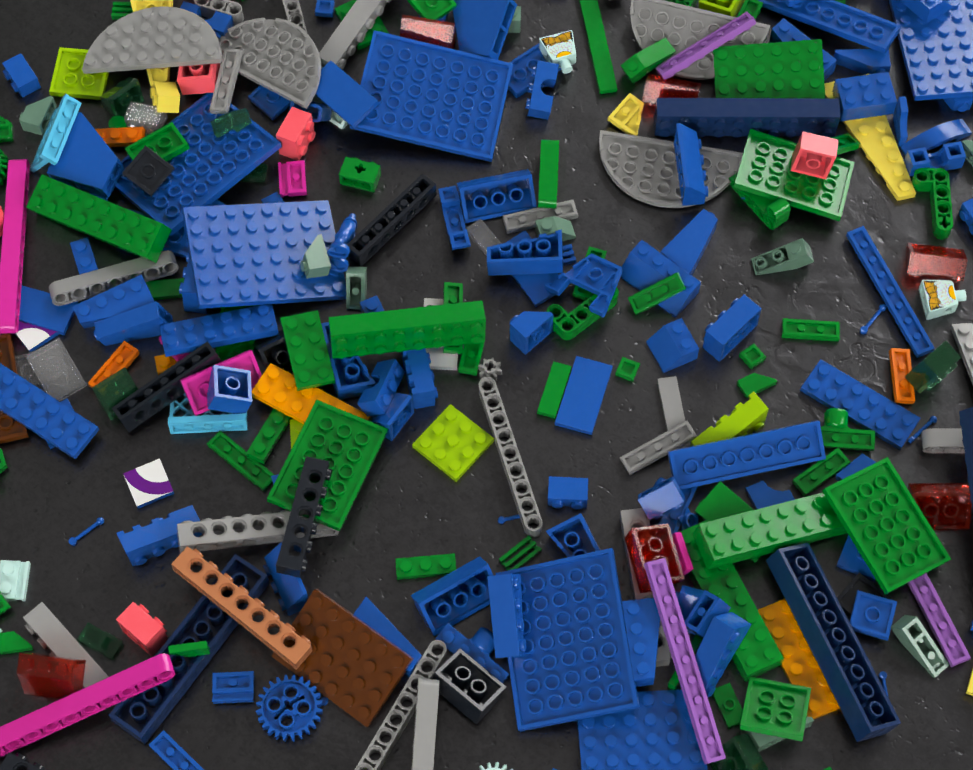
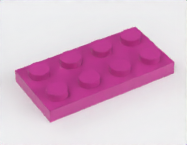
[180,350,262,416]

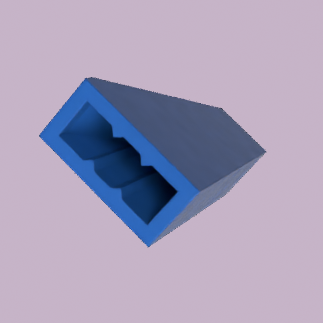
[660,209,718,275]
[94,301,173,346]

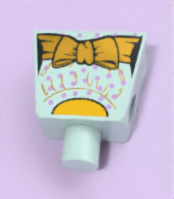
[539,30,576,74]
[919,280,966,320]

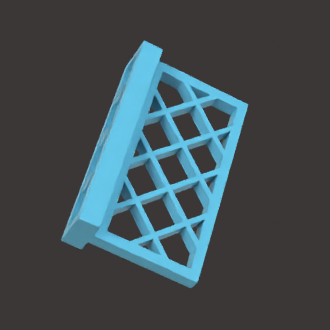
[29,94,82,173]
[168,394,248,434]

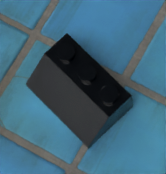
[253,330,293,373]
[432,648,507,724]

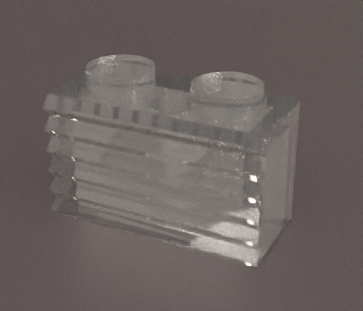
[124,101,167,134]

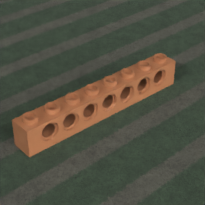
[171,546,312,670]

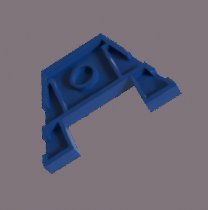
[544,253,623,318]

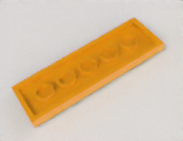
[252,363,370,424]
[758,599,840,720]

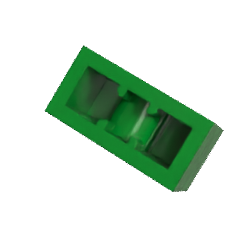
[339,157,381,193]

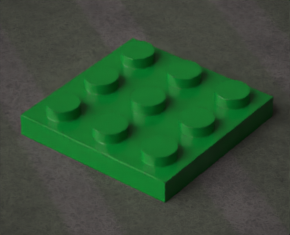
[740,677,811,742]

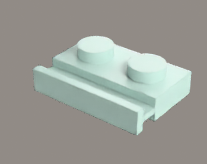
[0,560,31,602]

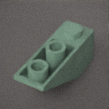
[751,238,814,276]

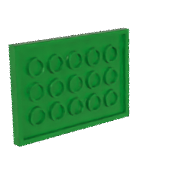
[713,39,825,99]
[733,129,855,221]
[267,400,388,531]
[822,457,951,595]

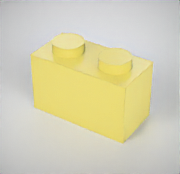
[150,81,180,113]

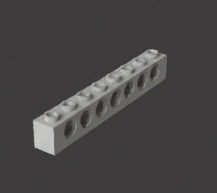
[620,508,672,667]
[177,510,339,554]

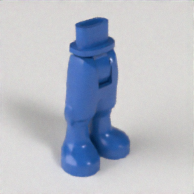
[327,213,357,273]

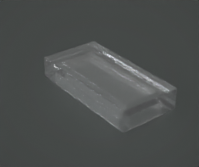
[466,219,502,256]

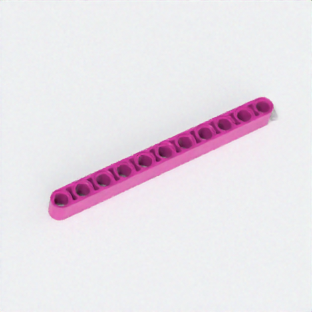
[0,159,30,334]
[0,653,175,757]

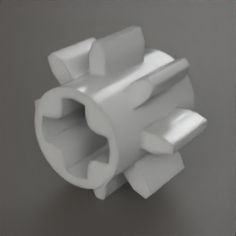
[478,357,502,381]

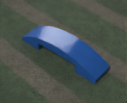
[900,119,972,156]
[438,186,471,250]

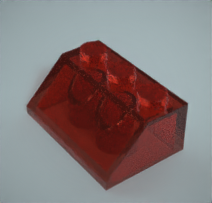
[400,15,456,49]
[642,74,702,106]
[905,243,968,283]
[908,483,972,529]
[625,523,685,593]
[17,653,86,699]

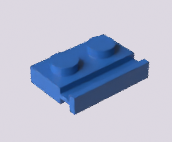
[212,671,254,704]

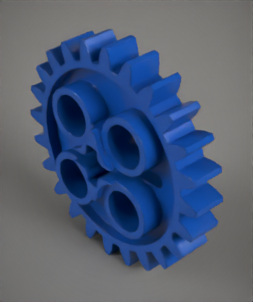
[256,674,323,742]

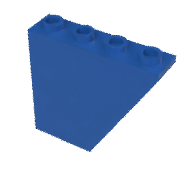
[453,0,517,60]
[47,112,124,198]

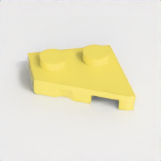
[608,93,644,136]

